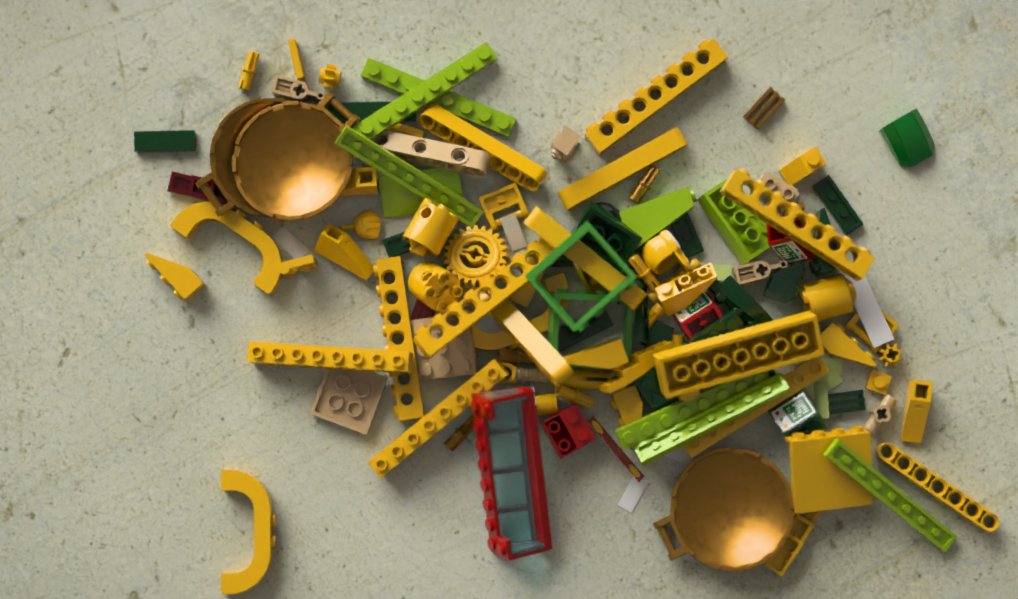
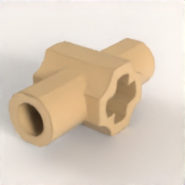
[863,394,897,435]

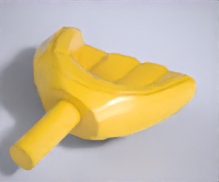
[340,210,381,240]

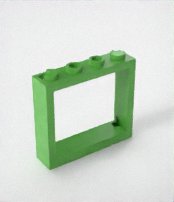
[525,221,637,332]
[547,288,633,369]

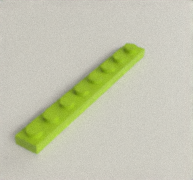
[353,42,498,140]
[361,57,516,138]
[335,125,483,228]
[614,371,770,450]
[633,373,791,466]
[823,438,958,552]

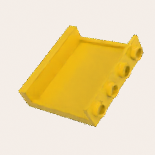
[785,426,873,514]

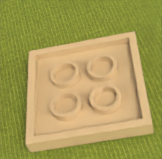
[410,312,479,381]
[309,369,388,435]

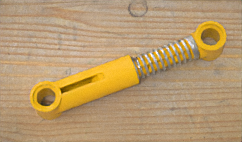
[501,363,627,392]

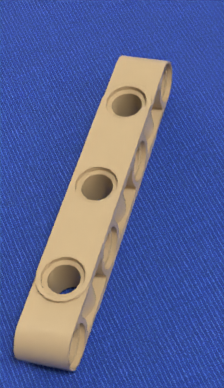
[371,131,491,177]

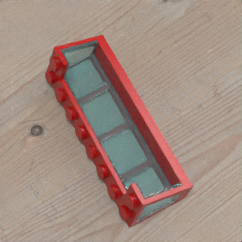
[470,387,552,561]

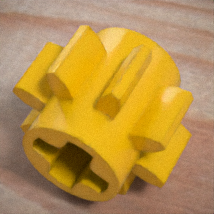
[319,64,342,90]
[878,343,903,367]

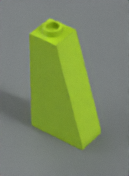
[619,186,697,251]

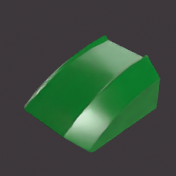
[879,108,935,167]

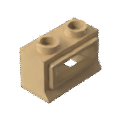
[551,125,581,162]
[760,173,800,203]

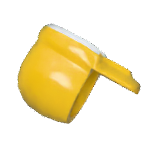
[642,230,691,275]

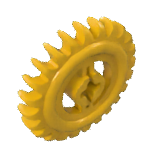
[442,225,509,288]

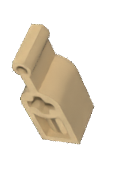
[271,75,326,103]
[732,260,788,285]

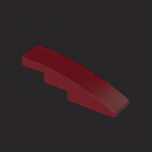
[167,171,228,204]

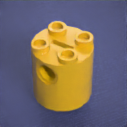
[402,198,459,258]
[408,261,463,312]
[797,273,857,322]

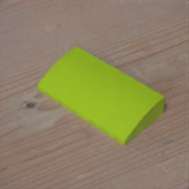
[378,168,463,218]
[697,178,770,265]

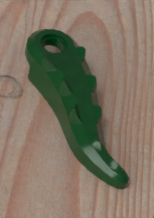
[708,275,773,327]

